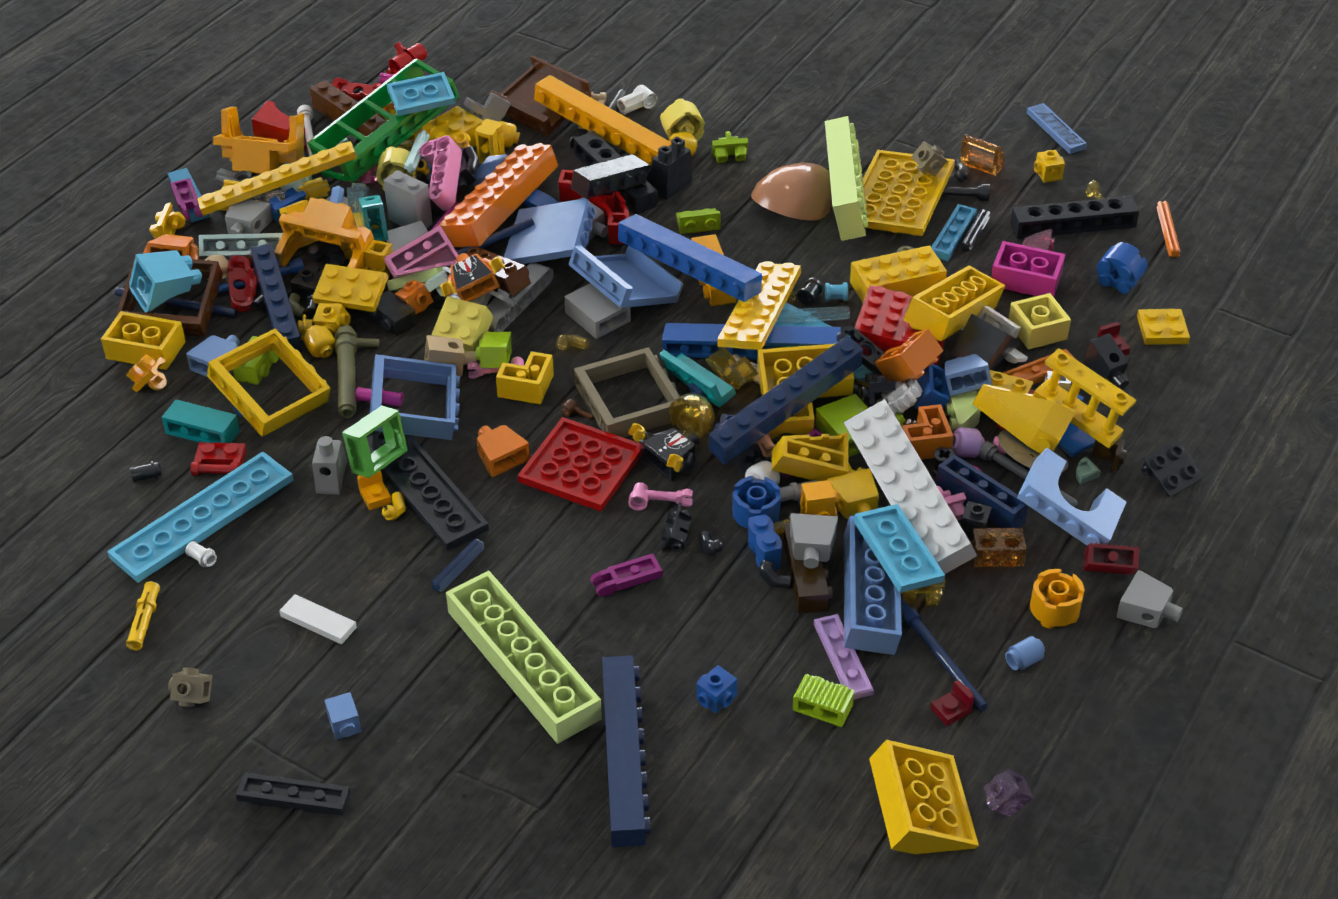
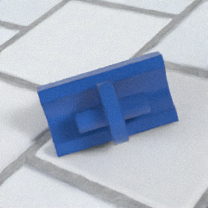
[269,187,306,223]

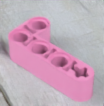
[419,136,462,211]

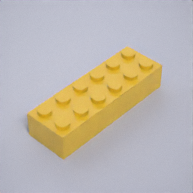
[903,266,1005,341]

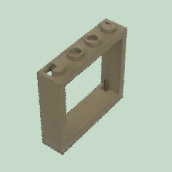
[574,347,686,437]

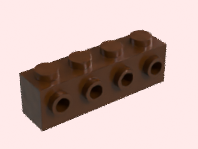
[466,247,531,297]

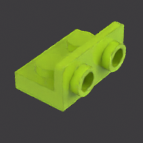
[676,208,721,234]

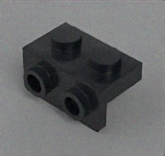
[853,373,896,406]

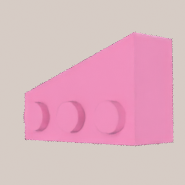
[384,225,458,279]

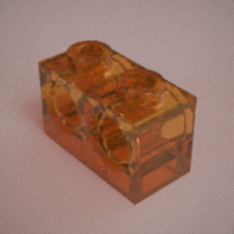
[971,528,1027,567]

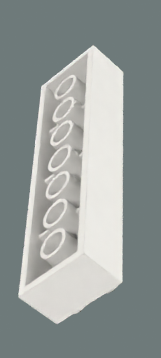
[844,399,977,574]

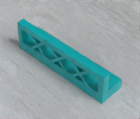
[659,350,736,408]

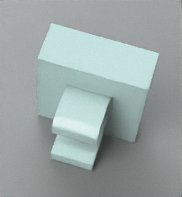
[425,270,448,297]

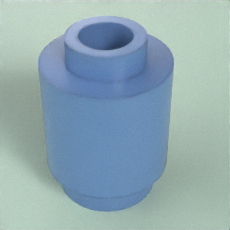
[1005,636,1045,670]

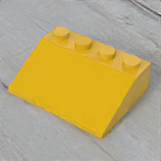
[869,740,979,854]

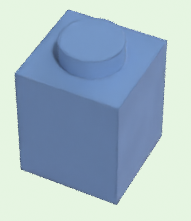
[325,692,361,740]

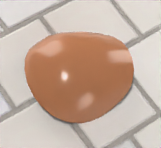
[751,162,833,220]

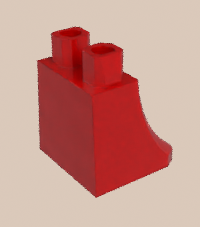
[252,101,307,153]

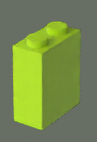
[815,394,868,457]

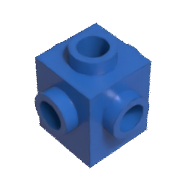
[696,665,737,713]

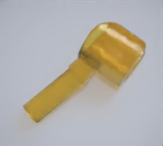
[1085,181,1104,199]

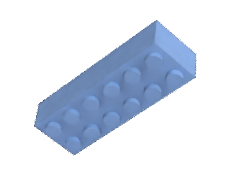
[844,516,902,655]

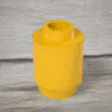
[299,177,330,201]

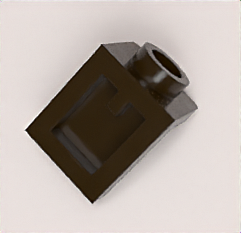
[1092,439,1127,471]

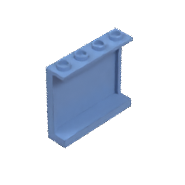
[504,198,596,264]
[569,246,683,308]

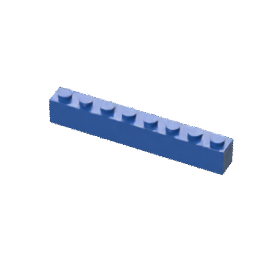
[618,214,762,302]
[662,323,841,359]

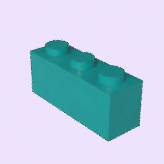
[162,399,240,443]

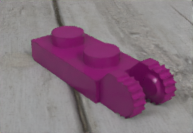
[170,178,202,221]
[590,554,663,597]

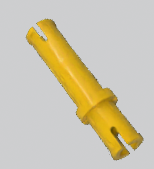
[126,581,160,651]

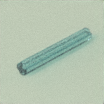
[776,306,850,323]

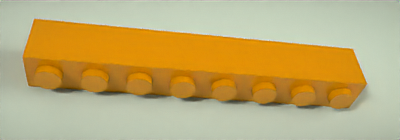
[534,75,671,166]

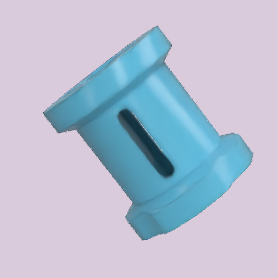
[825,282,848,302]

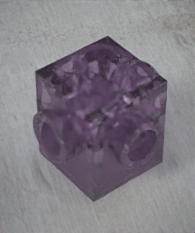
[983,769,1034,817]

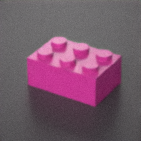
[991,241,1065,297]

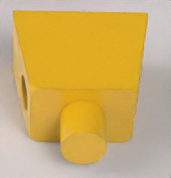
[827,468,879,519]

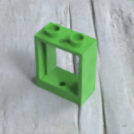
[342,406,408,478]

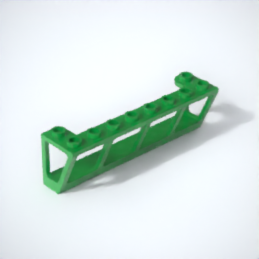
[307,59,460,182]

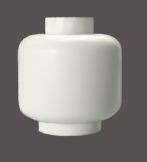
[745,461,780,485]

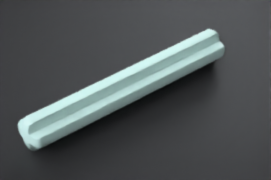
[404,130,429,173]

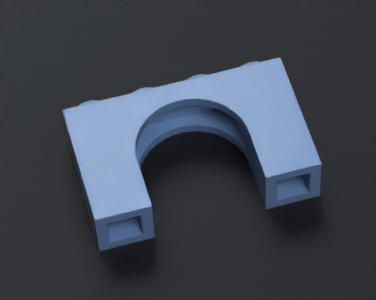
[1017,448,1126,546]

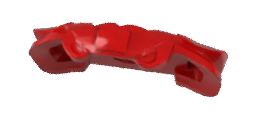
[331,78,382,100]
[227,255,258,312]

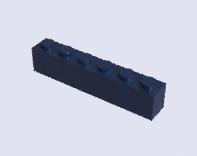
[250,243,302,354]

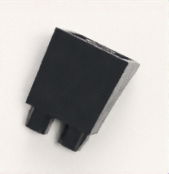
[646,137,692,200]
[951,314,1020,371]

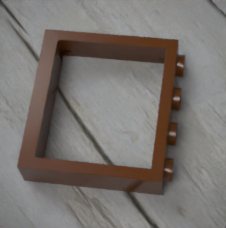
[115,255,223,337]

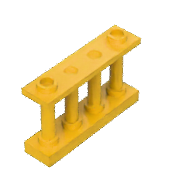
[1033,348,1136,448]

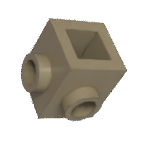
[911,141,947,176]
[168,668,212,707]

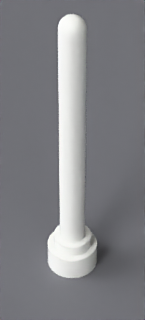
[297,105,313,156]

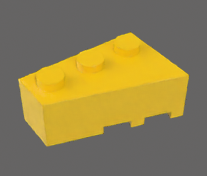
[771,433,848,481]

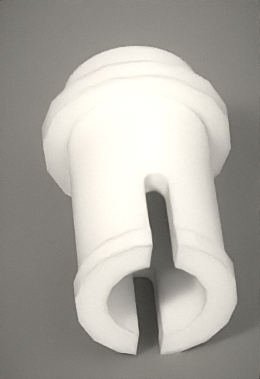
[185,541,217,567]

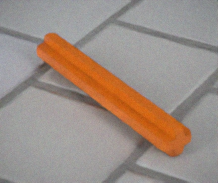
[1156,201,1181,258]

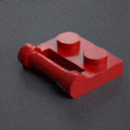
[191,442,247,476]

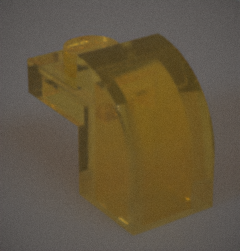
[705,347,759,392]

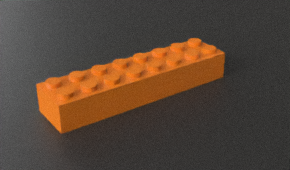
[438,143,558,247]

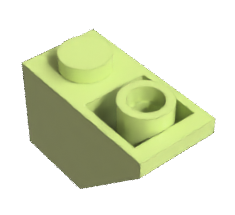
[945,391,981,432]

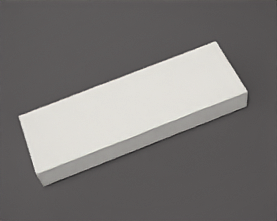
[280,594,357,644]

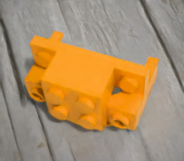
[213,107,305,175]
[274,197,374,269]

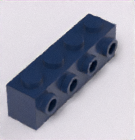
[936,454,1028,534]

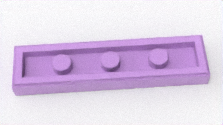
[814,614,874,699]

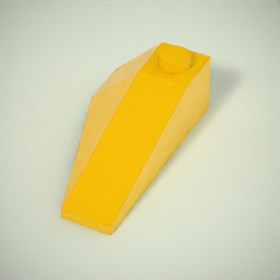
[972,384,1076,454]

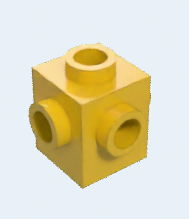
[1034,150,1065,183]
[312,303,351,335]

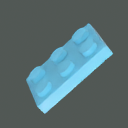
[387,72,455,116]

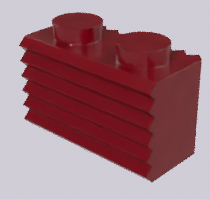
[1083,542,1139,575]

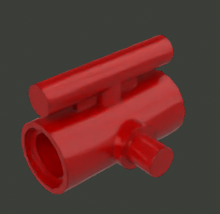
[386,42,427,74]

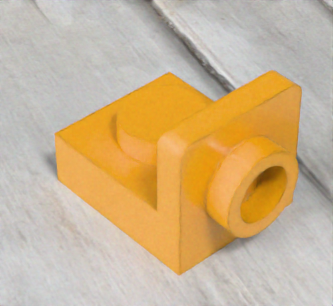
[357,471,392,511]

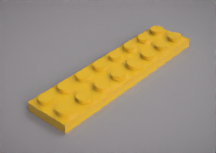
[717,261,801,350]

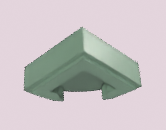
[1076,457,1101,485]

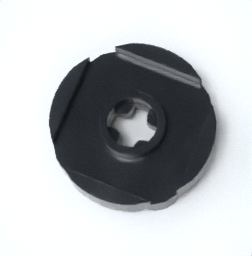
[303,242,347,272]

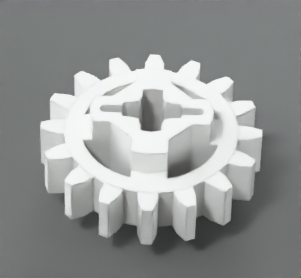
[876,379,923,414]

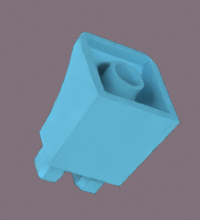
[129,250,202,312]

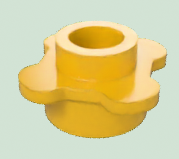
[297,314,312,340]

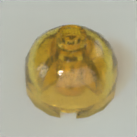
[669,393,715,438]

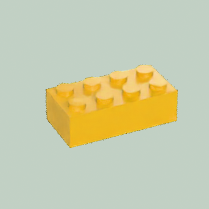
[850,246,947,303]

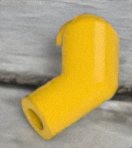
[382,492,406,521]

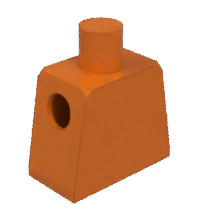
[477,425,530,478]

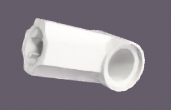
[617,85,657,115]

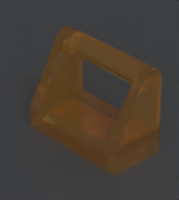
[960,134,1005,175]

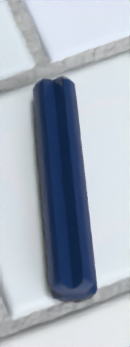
[431,538,484,593]

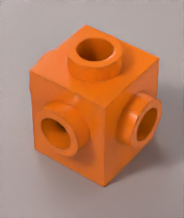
[395,280,434,314]

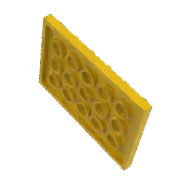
[863,150,955,236]

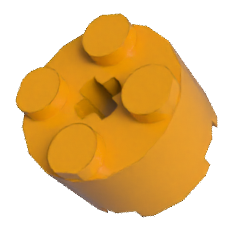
[1030,569,1085,629]

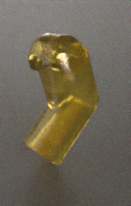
[555,335,589,350]

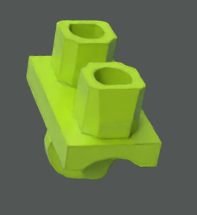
[711,131,748,163]

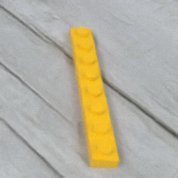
[197,141,357,216]

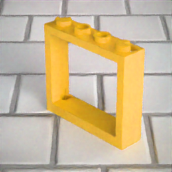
[207,328,331,437]

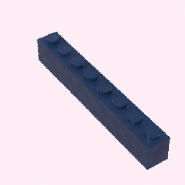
[709,335,863,465]
[602,655,650,847]

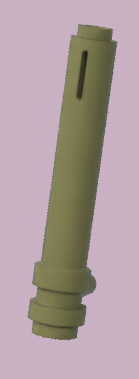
[335,325,379,418]

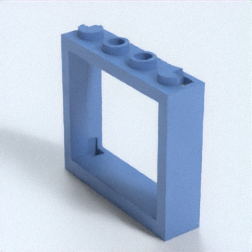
[370,354,460,440]

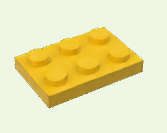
[312,264,388,312]

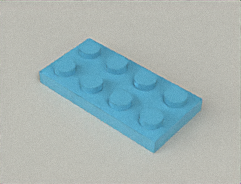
[853,504,945,593]

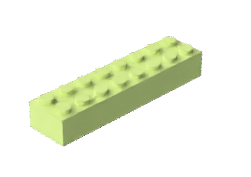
[825,116,869,241]
[446,571,602,744]

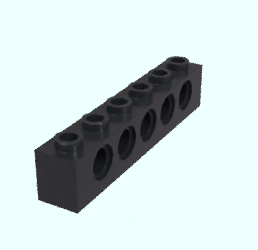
[574,131,658,214]
[1010,196,1139,239]

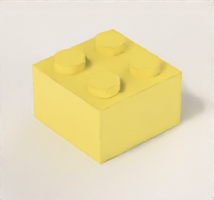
[1009,293,1071,349]
[432,296,493,352]

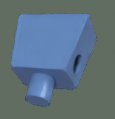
[186,335,240,377]
[945,354,993,396]

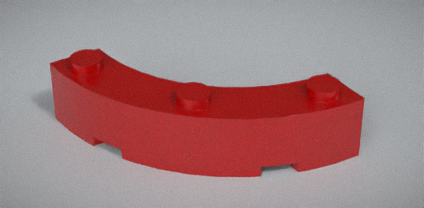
[558,170,629,245]

